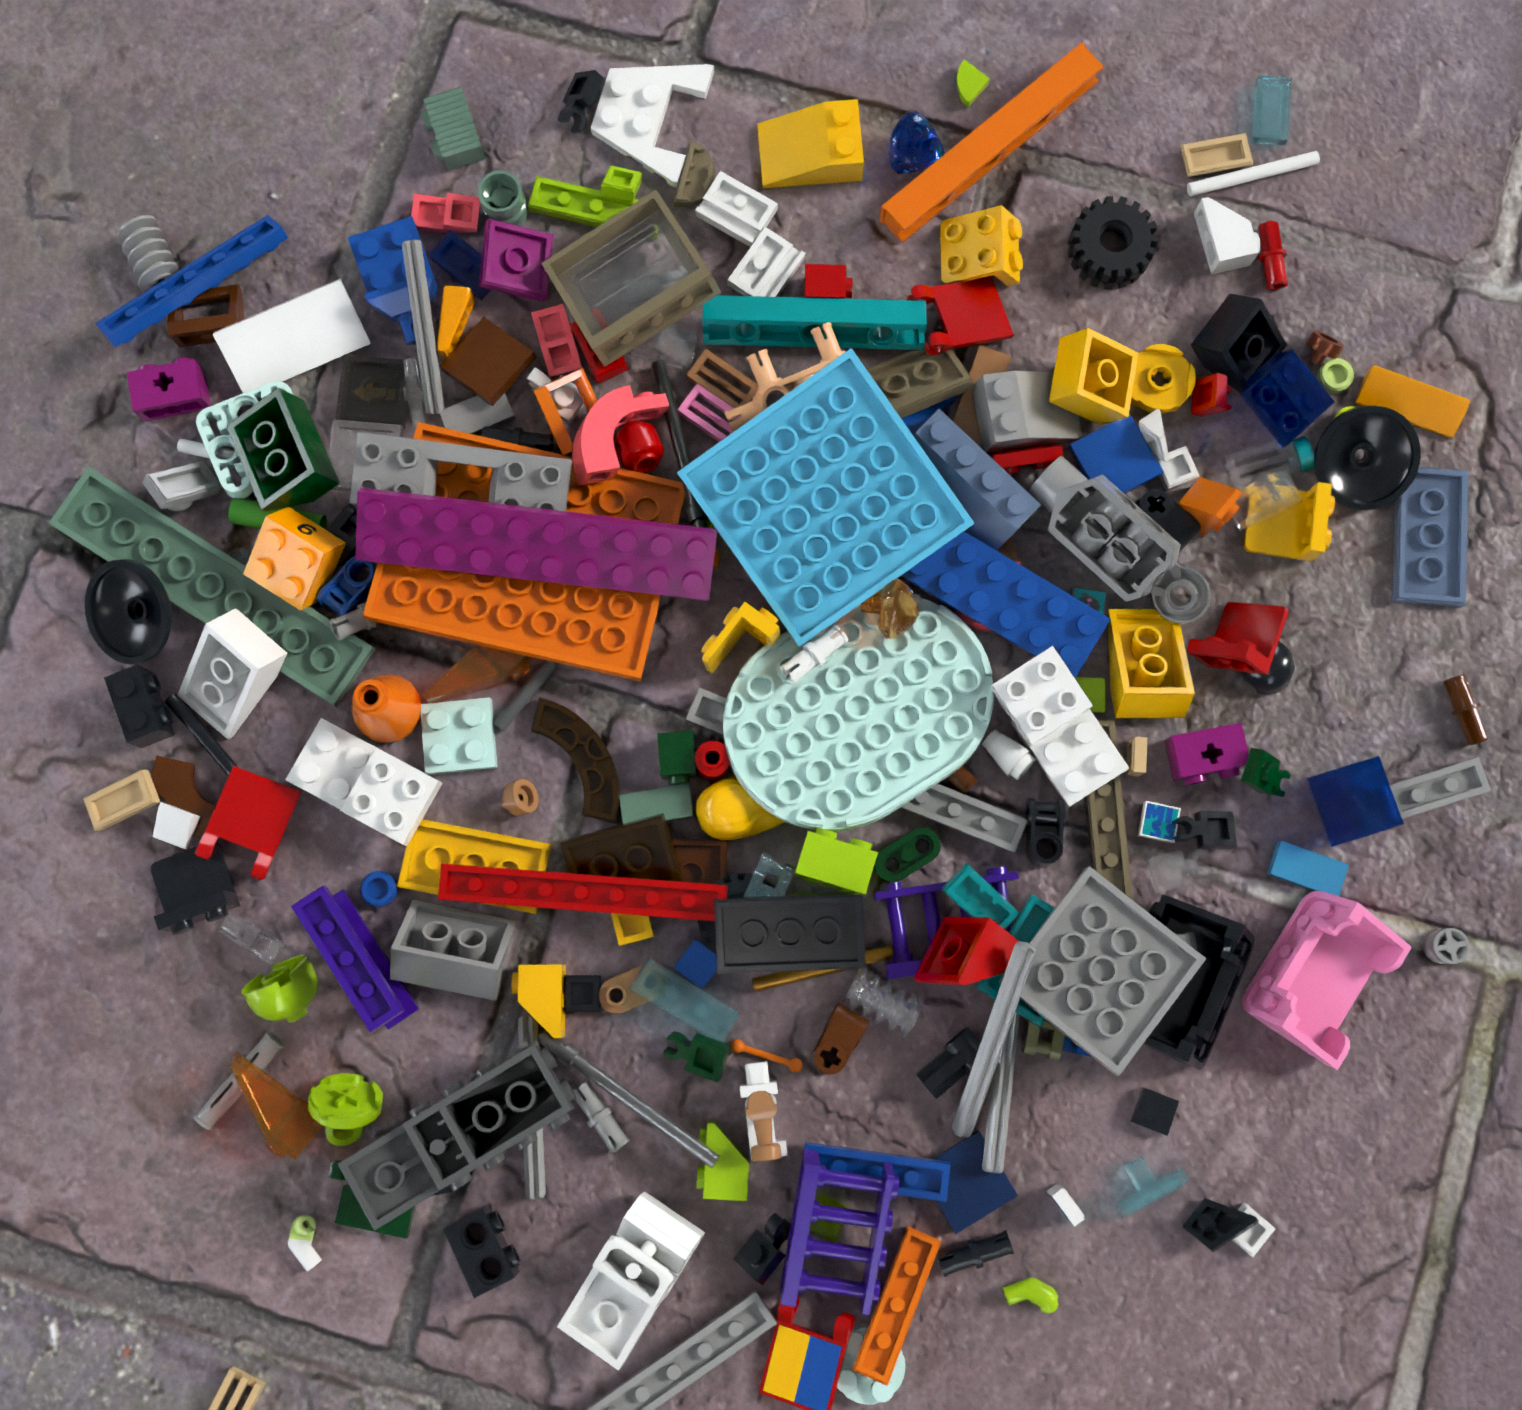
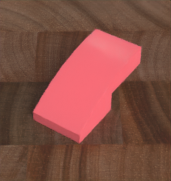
[411,193,481,233]
[531,304,582,378]

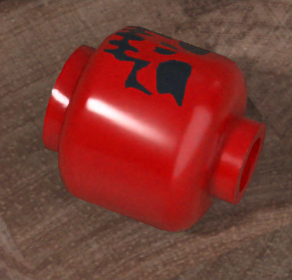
[614,421,664,473]

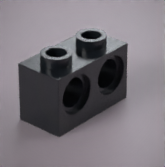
[443,1204,521,1298]

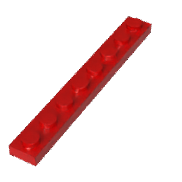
[438,863,728,921]

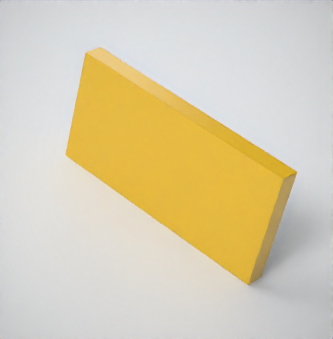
[397,819,552,914]

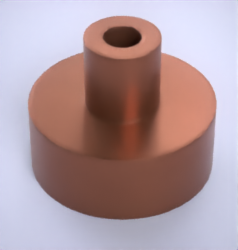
[1306,330,1344,366]

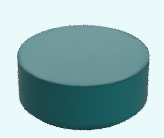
[1291,436,1315,473]

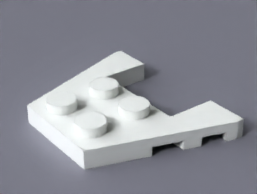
[591,64,714,188]

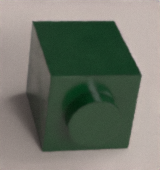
[657,731,697,785]

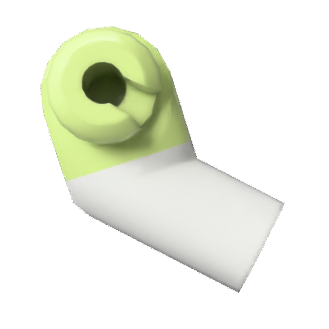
[288,1215,322,1272]

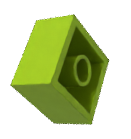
[794,827,878,897]

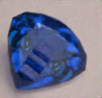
[888,111,945,174]

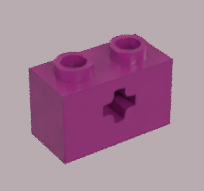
[126,357,211,422]
[1164,723,1249,785]

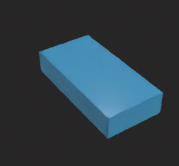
[1267,841,1349,896]

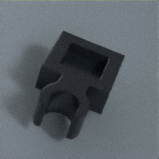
[1172,811,1237,849]

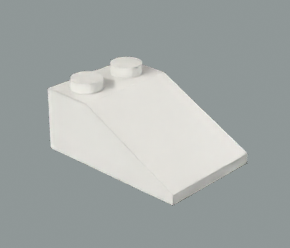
[178,608,287,739]

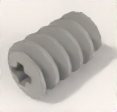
[117,215,178,292]

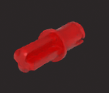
[1258,220,1288,291]

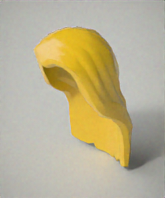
[695,773,785,841]

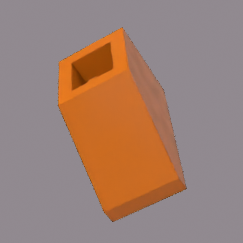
[1178,477,1242,537]

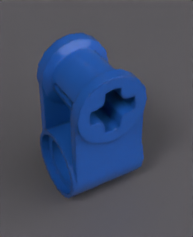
[316,557,377,617]

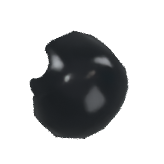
[1240,641,1295,694]

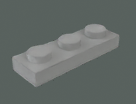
[1374,757,1491,824]

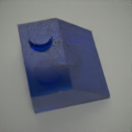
[1307,756,1404,847]

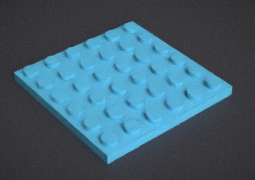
[677,348,975,647]

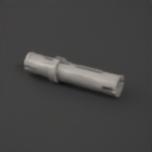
[193,1031,285,1130]

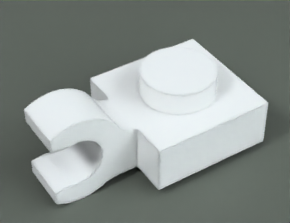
[527,368,584,425]

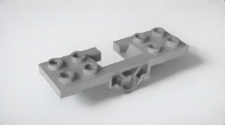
[350,432,572,511]

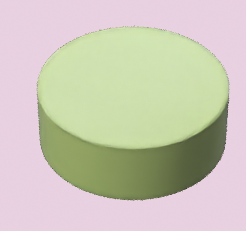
[1316,358,1354,394]

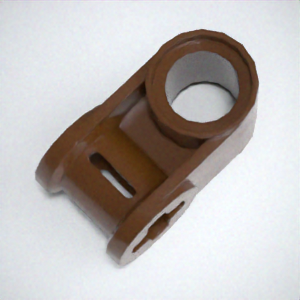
[812,1002,870,1074]

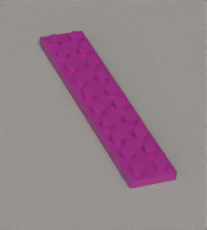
[355,487,717,600]

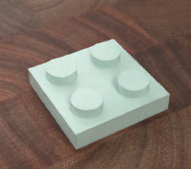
[421,697,497,775]

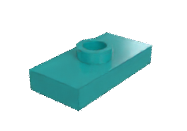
[941,862,1020,929]

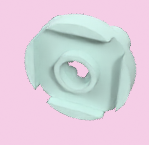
[837,1324,905,1405]

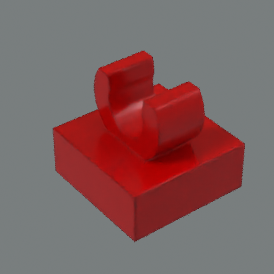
[1191,373,1232,417]

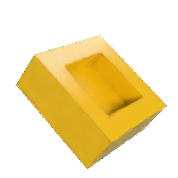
[611,913,655,946]

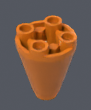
[351,673,422,743]

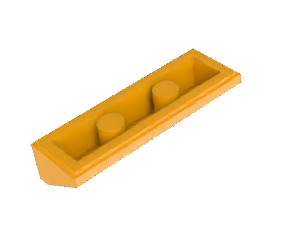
[1354,365,1470,439]

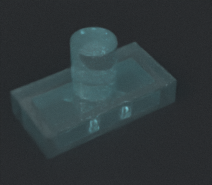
[1115,1157,1189,1219]

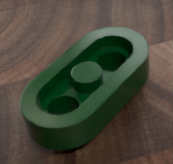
[874,828,941,883]

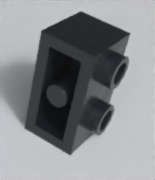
[104,664,175,748]

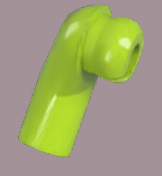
[1002,1277,1059,1314]

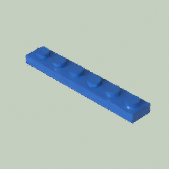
[95,215,288,348]

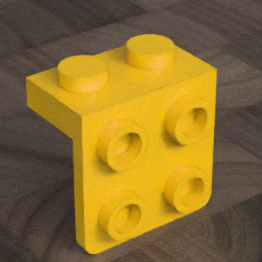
[940,205,1023,286]
[1244,482,1335,562]
[701,602,781,674]

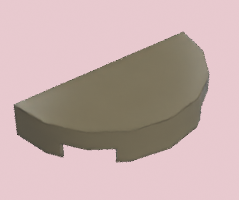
[674,141,715,207]

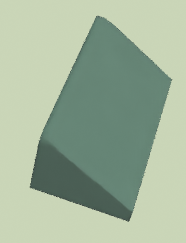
[619,783,695,824]

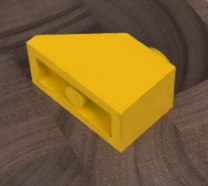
[512,964,566,1038]

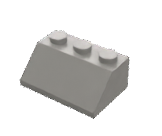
[390,900,517,1001]

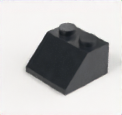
[1191,293,1287,396]

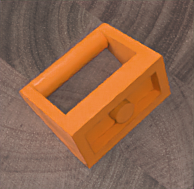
[533,368,598,455]

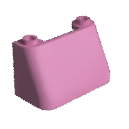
[1242,891,1412,1070]

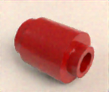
[695,741,731,780]

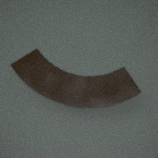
[531,697,620,824]

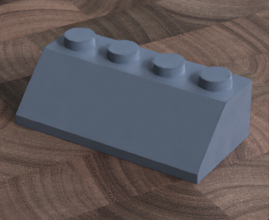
[913,409,1041,551]

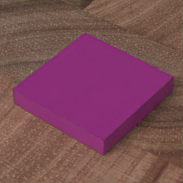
[479,218,553,302]

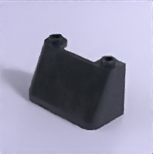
[1143,894,1255,1070]

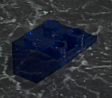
[1240,349,1335,448]

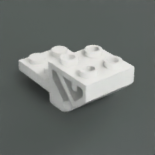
[991,646,1129,807]
[285,718,442,846]
[557,1192,705,1371]

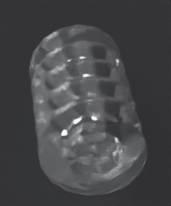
[842,968,923,1039]

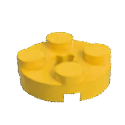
[1131,344,1196,414]

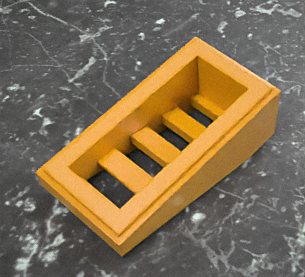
[436,285,475,361]

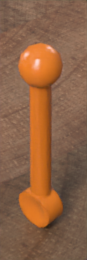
[730,1039,803,1072]

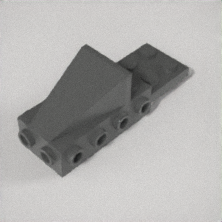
[338,1041,576,1231]

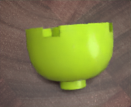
[241,955,318,1023]

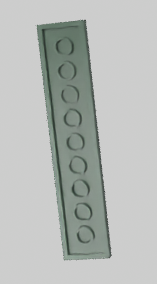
[49,467,376,707]

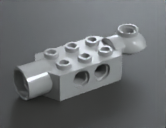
[1028,456,1211,624]

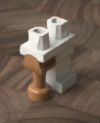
[740,1061,788,1162]

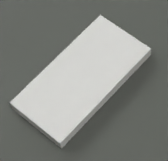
[213,278,371,393]

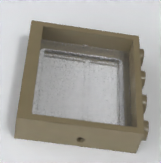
[541,190,721,367]

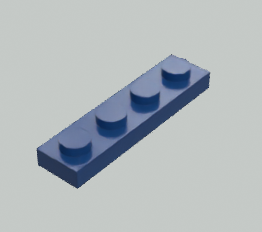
[804,1142,951,1202]

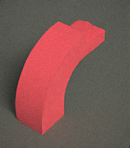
[572,385,669,485]

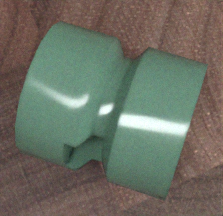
[478,171,528,226]

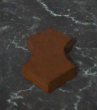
[151,756,216,838]

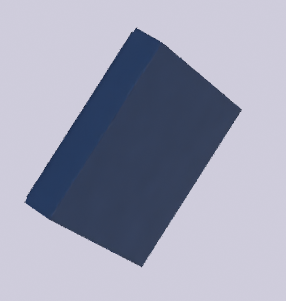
[932,1130,1018,1234]

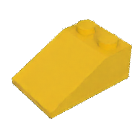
[757,99,864,189]
[1107,609,1195,718]

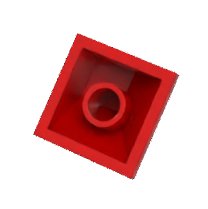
[914,917,1018,986]

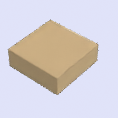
[1125,737,1148,777]

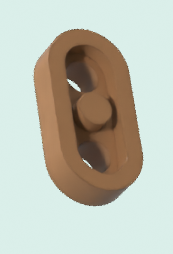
[599,963,669,1014]

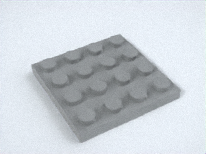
[998,866,1206,1076]

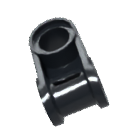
[1135,489,1201,552]
[1025,798,1066,868]

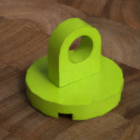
[308,1073,383,1146]

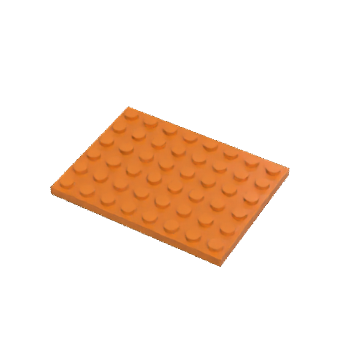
[363,422,686,682]

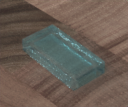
[1252,75,1292,146]

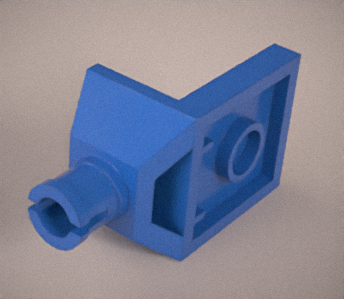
[347,216,439,345]

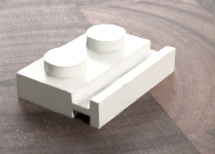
[695,171,778,247]
[727,227,806,297]

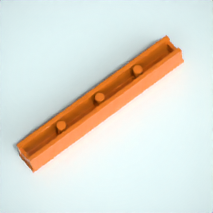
[879,42,1104,243]

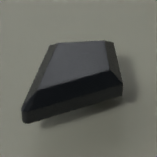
[1182,1198,1259,1252]

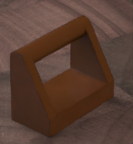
[167,284,245,348]

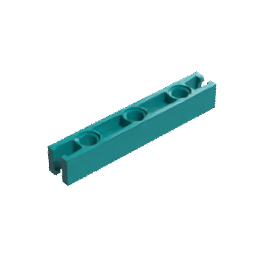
[702,295,927,350]

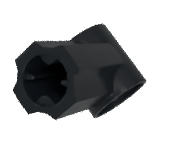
[916,1027,981,1099]

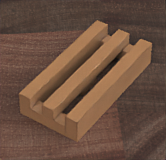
[686,349,758,408]

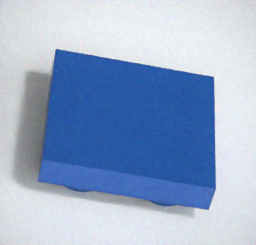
[1068,414,1164,494]

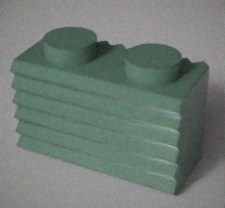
[421,86,486,171]

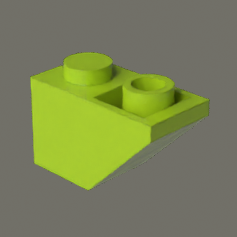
[696,1120,750,1201]

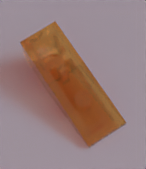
[422,645,533,703]
[230,1051,324,1160]

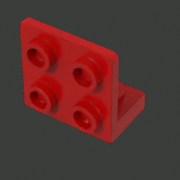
[1186,602,1289,675]

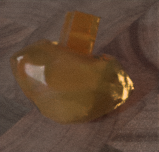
[860,578,919,639]

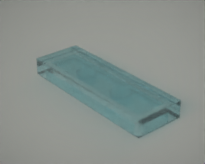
[629,957,740,1042]

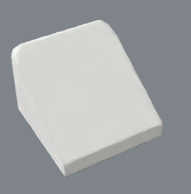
[1139,409,1169,462]
[153,802,201,849]

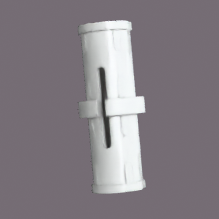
[780,624,848,685]

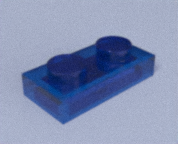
[429,230,491,301]

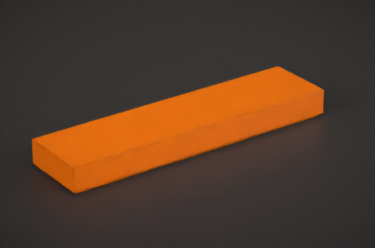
[851,1226,941,1386]

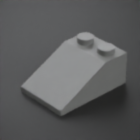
[971,370,1083,453]

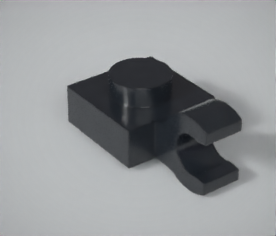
[558,70,604,133]
[734,1213,791,1285]

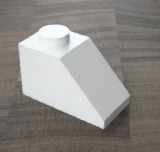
[1194,197,1260,275]

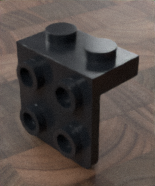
[150,842,240,935]

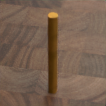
[752,944,894,992]

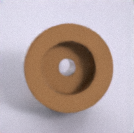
[501,779,539,817]

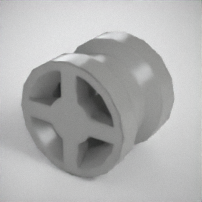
[1423,928,1470,964]

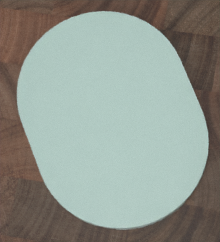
[723,590,994,831]

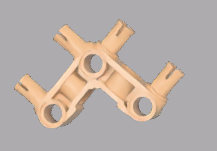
[724,322,845,432]

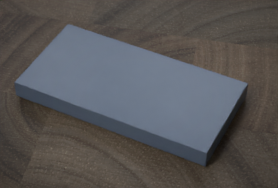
[1392,467,1469,607]

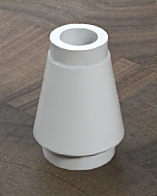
[982,729,1036,780]

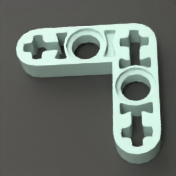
[196,381,294,498]

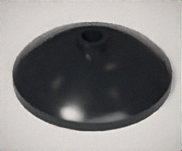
[1314,405,1421,510]
[85,559,172,664]

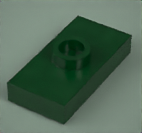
[335,1185,415,1239]

